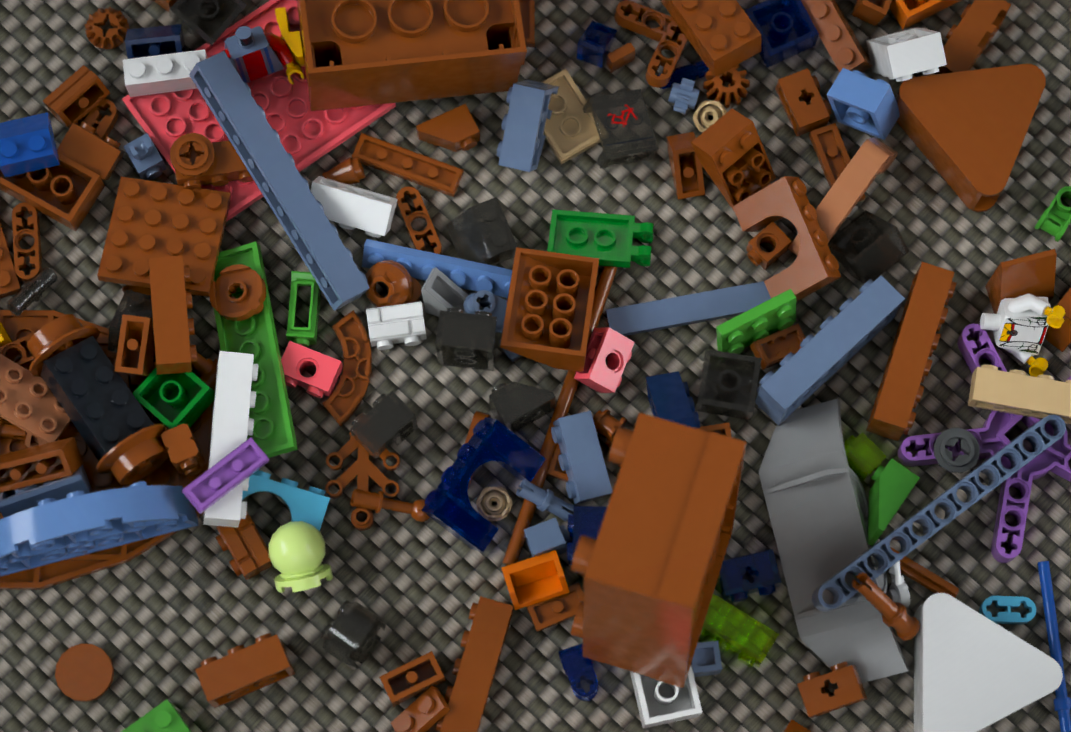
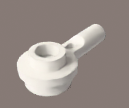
[886,560,910,608]

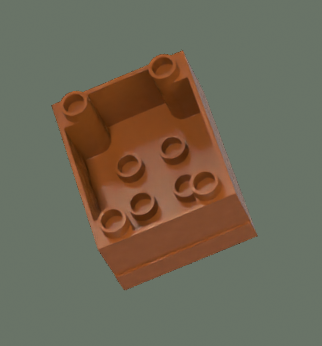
[296,0,527,111]
[571,413,747,688]

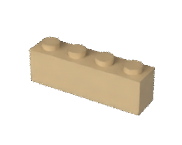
[968,365,1071,424]

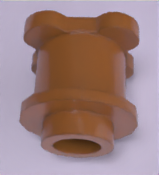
[593,409,628,447]

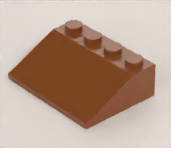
[500,247,599,372]

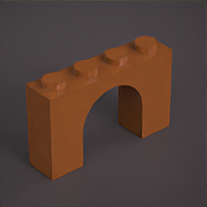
[733,176,841,302]

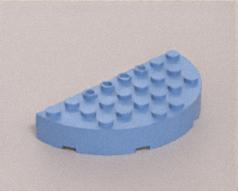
[0,481,199,577]

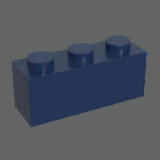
[646,371,700,429]

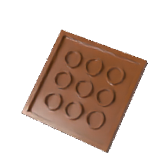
[97,177,231,297]

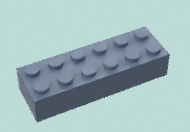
[755,275,905,426]

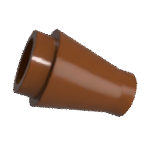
[322,157,365,184]

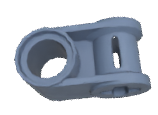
[463,290,507,333]

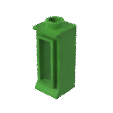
[286,271,321,348]

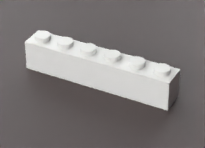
[203,351,258,528]

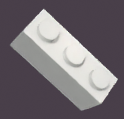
[123,49,208,97]
[310,176,398,237]

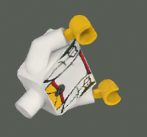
[980,294,1065,377]

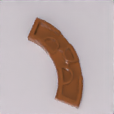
[322,310,372,427]

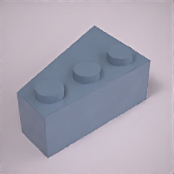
[497,80,559,172]

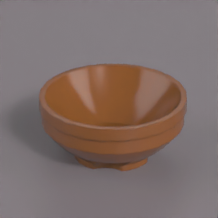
[365,260,413,307]

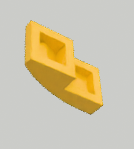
[274,7,305,67]

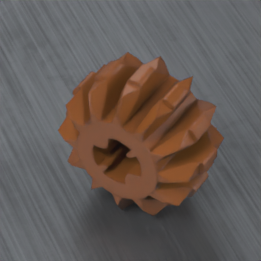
[703,64,750,109]

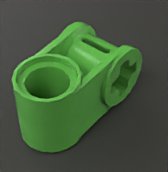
[1034,186,1071,242]

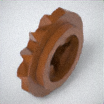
[85,7,129,49]
[170,133,215,177]

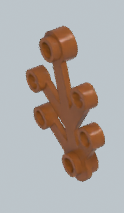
[325,420,400,531]

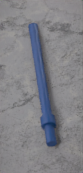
[1037,561,1071,732]

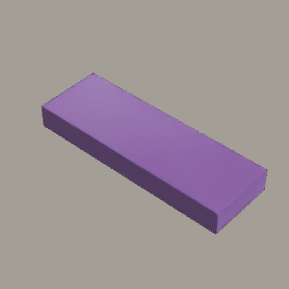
[182,437,269,514]

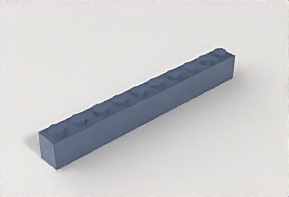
[189,51,370,311]

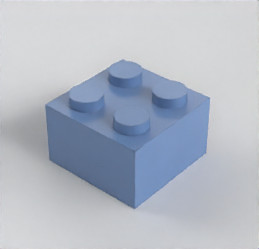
[827,68,900,140]

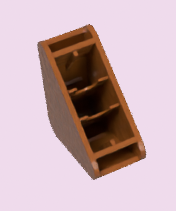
[895,64,1046,212]

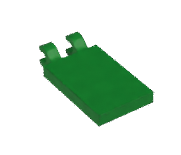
[547,209,654,268]

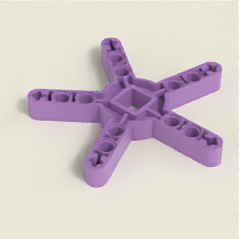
[897,323,1071,563]

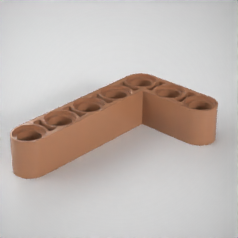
[788,137,898,256]

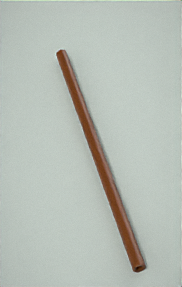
[502,266,618,565]

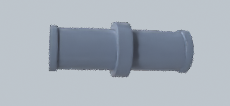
[516,479,574,521]

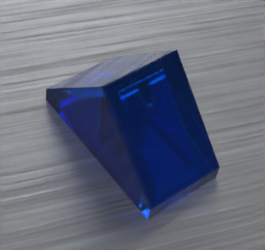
[577,21,617,68]

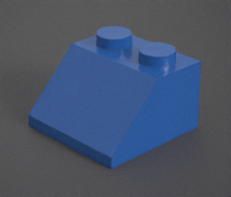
[0,112,60,178]

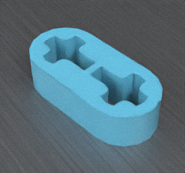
[979,596,1036,624]

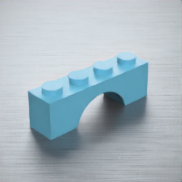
[242,470,330,531]

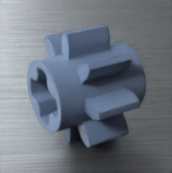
[668,78,700,114]

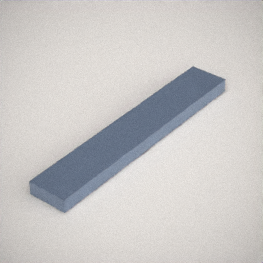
[606,281,771,336]

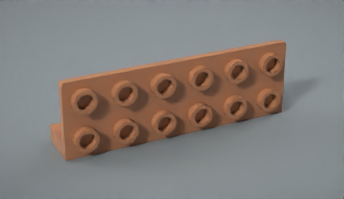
[0,354,71,448]

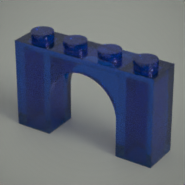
[421,417,546,553]

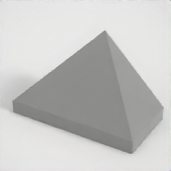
[421,267,468,324]

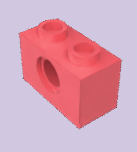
[574,327,635,393]
[281,341,343,398]

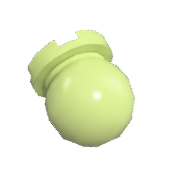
[268,521,333,593]

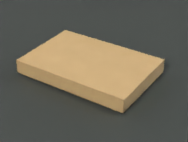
[541,69,608,165]

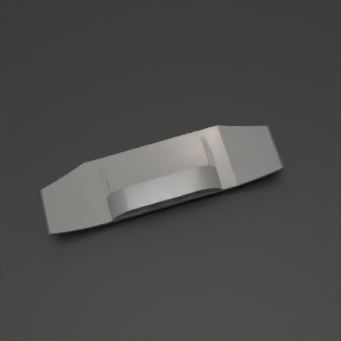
[758,398,909,683]

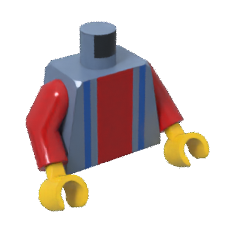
[223,26,304,85]

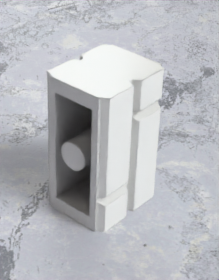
[366,301,427,350]

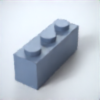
[551,411,613,504]

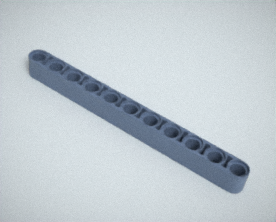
[812,415,1066,612]

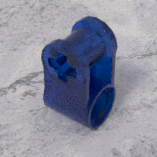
[558,643,598,701]

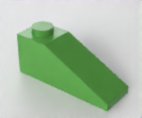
[868,458,920,546]

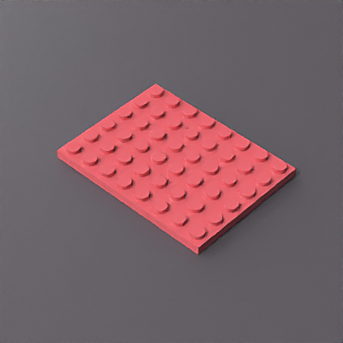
[122,0,396,222]

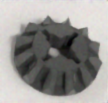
[934,428,980,473]

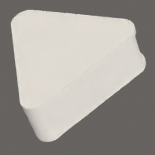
[914,593,1063,732]

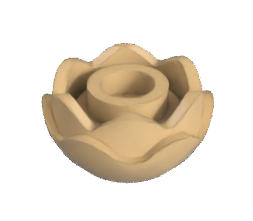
[693,101,727,133]
[476,486,512,521]

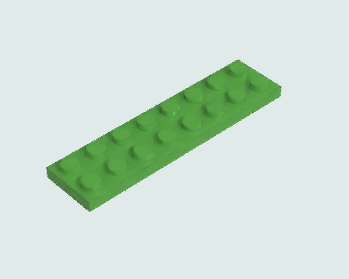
[213,241,298,458]

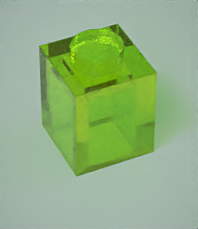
[844,432,887,481]

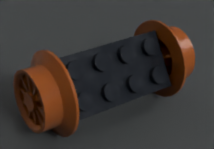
[27,314,169,486]

